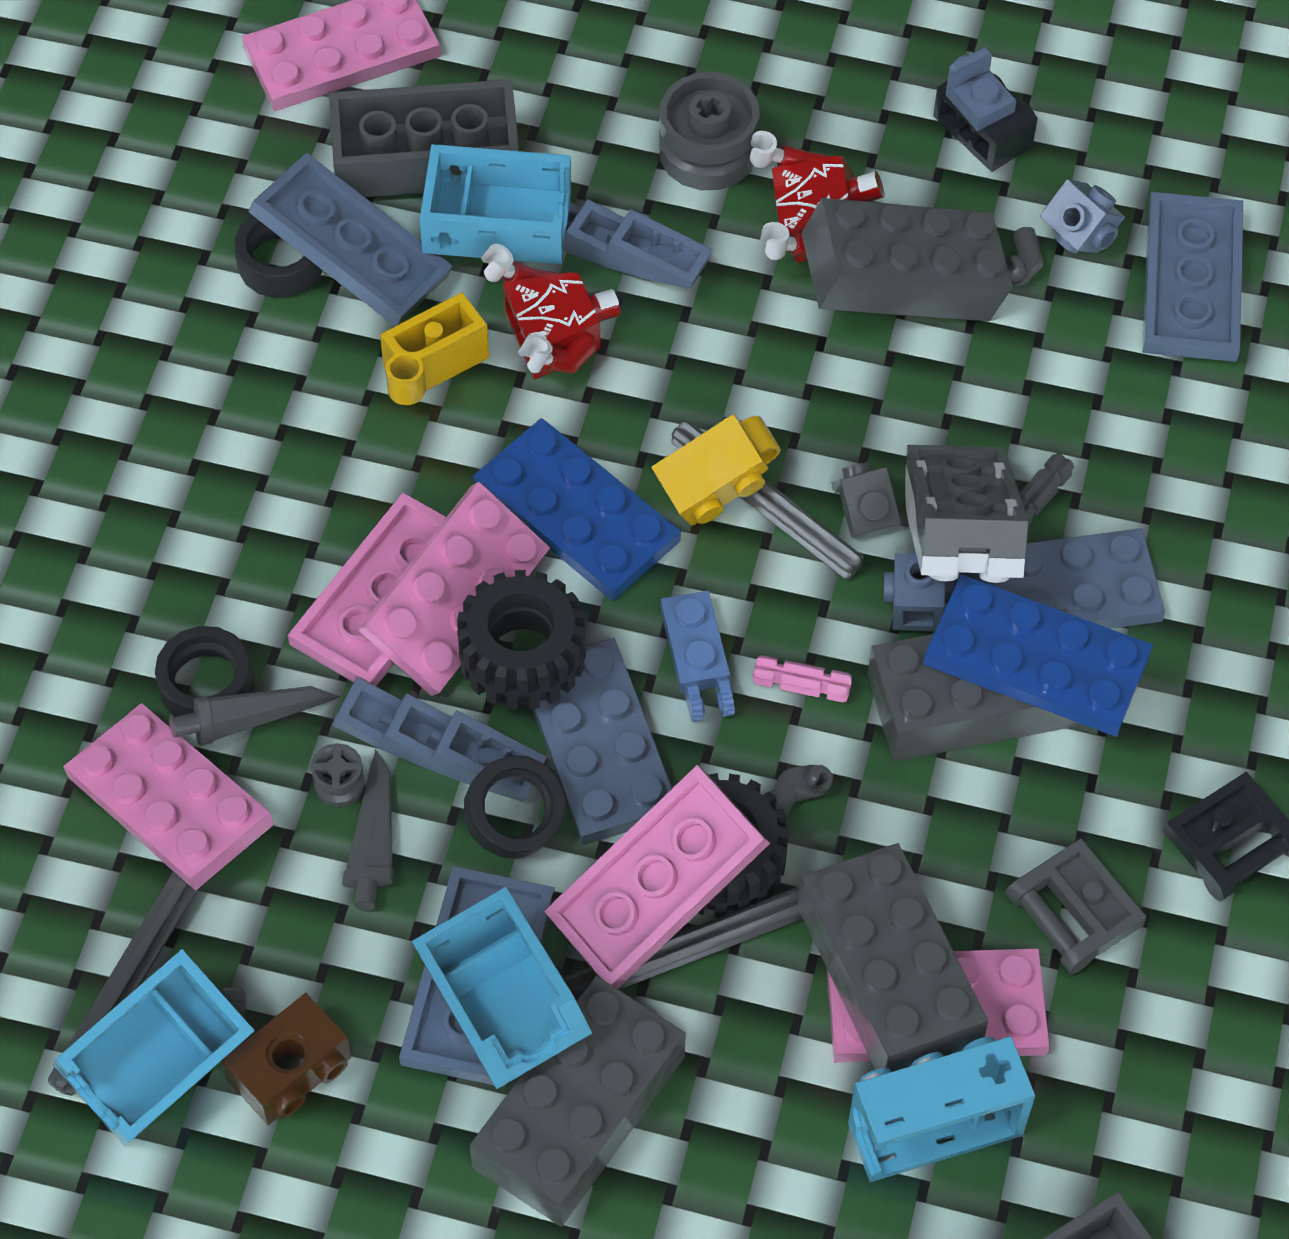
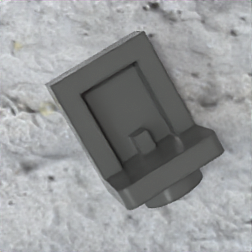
[831,462,901,537]

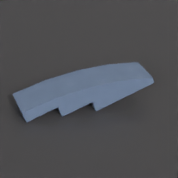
[564,199,713,288]
[332,677,547,802]

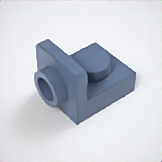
[946,48,1016,131]

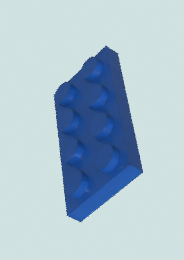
[473,418,681,602]
[923,574,1153,737]

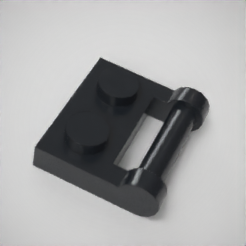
[1163,771,1289,901]

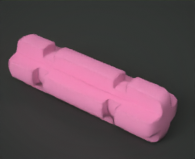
[753,655,852,702]

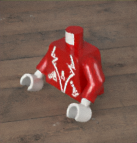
[750,131,885,263]
[481,244,620,380]

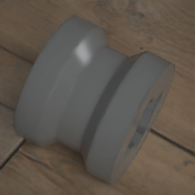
[311,743,365,808]

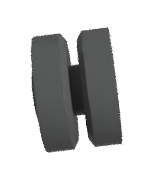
[659,72,760,190]

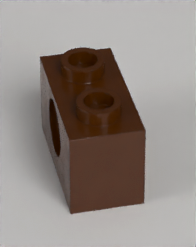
[221,993,351,1125]

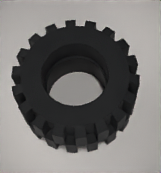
[457,570,586,710]
[698,773,788,918]

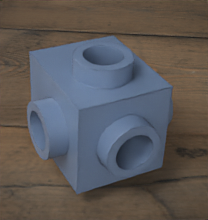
[1040,179,1125,254]
[883,551,955,631]

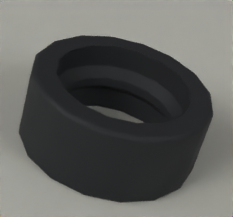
[234,215,323,298]
[155,626,255,717]
[464,756,566,858]

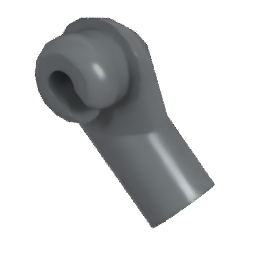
[1006,227,1044,287]
[771,765,833,818]

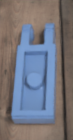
[660,590,735,722]

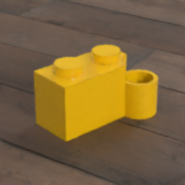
[380,292,489,405]
[651,414,781,526]

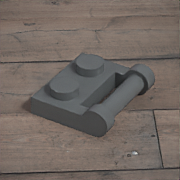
[1005,839,1146,974]

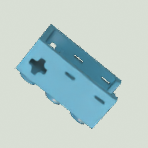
[420,144,571,264]
[412,887,592,1089]
[53,949,254,1146]
[848,1036,1035,1182]

